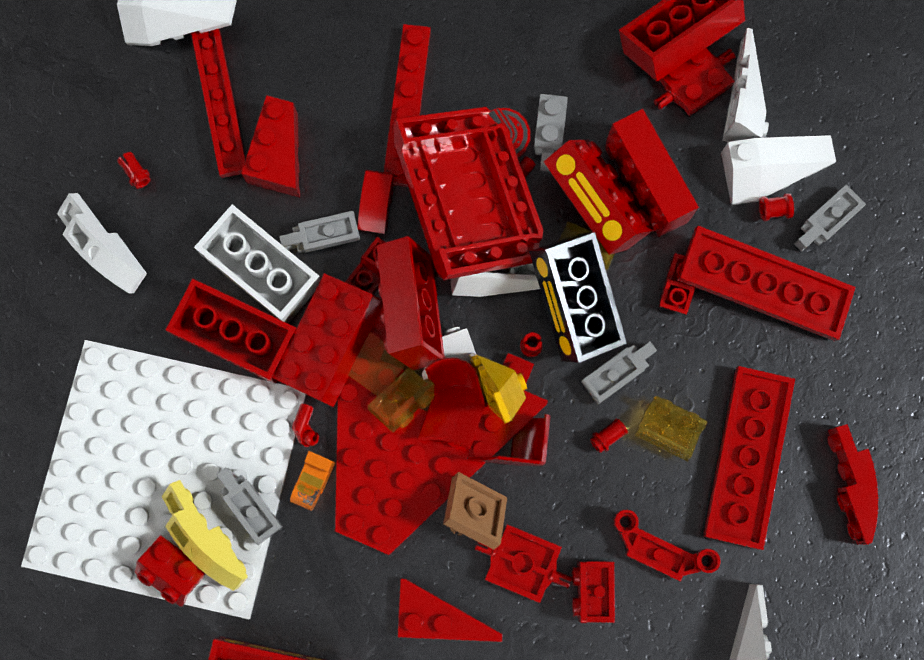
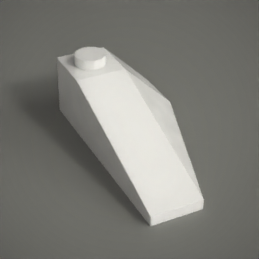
[723,28,769,142]

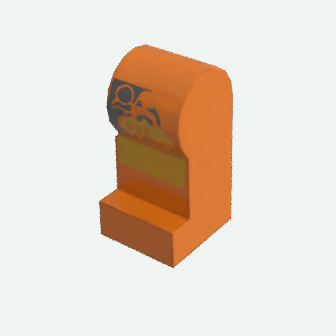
[290,451,336,511]

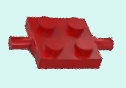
[654,48,735,116]
[475,524,572,603]

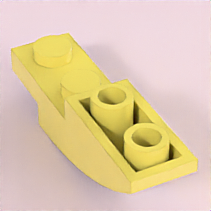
[162,480,248,591]

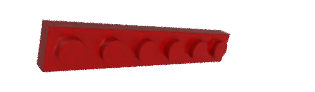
[384,24,431,187]
[191,28,246,178]

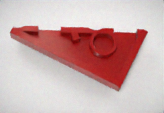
[398,578,502,642]

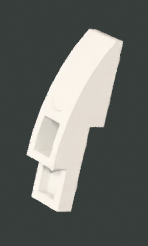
[57,193,147,294]

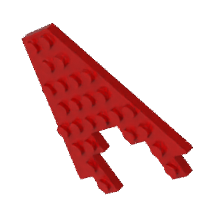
[335,297,548,555]

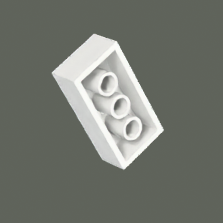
[194,204,321,323]

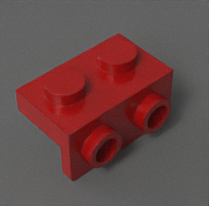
[135,535,206,607]
[572,561,615,623]

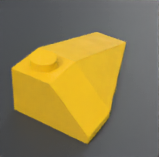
[468,353,527,423]

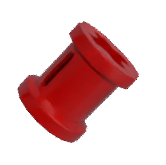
[759,193,794,222]

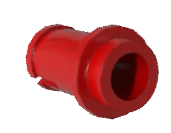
[117,152,150,189]
[520,332,542,357]
[590,418,628,453]

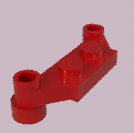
[613,510,721,581]

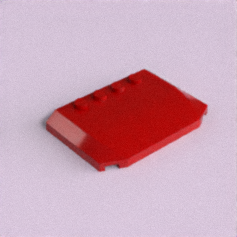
[393,107,543,280]

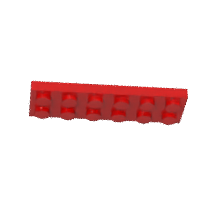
[677,225,856,341]
[703,366,795,550]

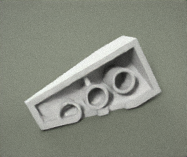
[117,0,237,46]
[721,135,836,205]
[450,263,540,297]
[729,584,772,660]

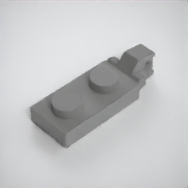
[534,94,568,172]
[794,184,866,252]
[279,211,360,253]
[581,342,657,404]
[216,467,283,545]

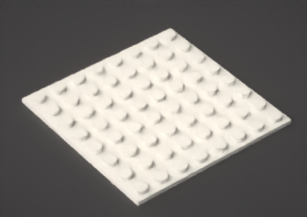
[21,340,306,619]

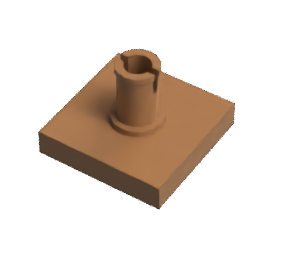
[443,472,507,549]

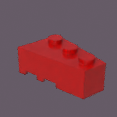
[241,95,300,198]

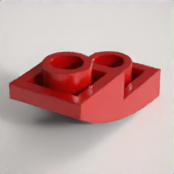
[357,170,394,234]
[345,237,386,294]
[659,253,695,315]

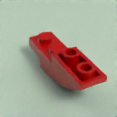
[828,424,878,545]

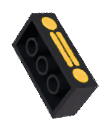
[529,232,627,363]

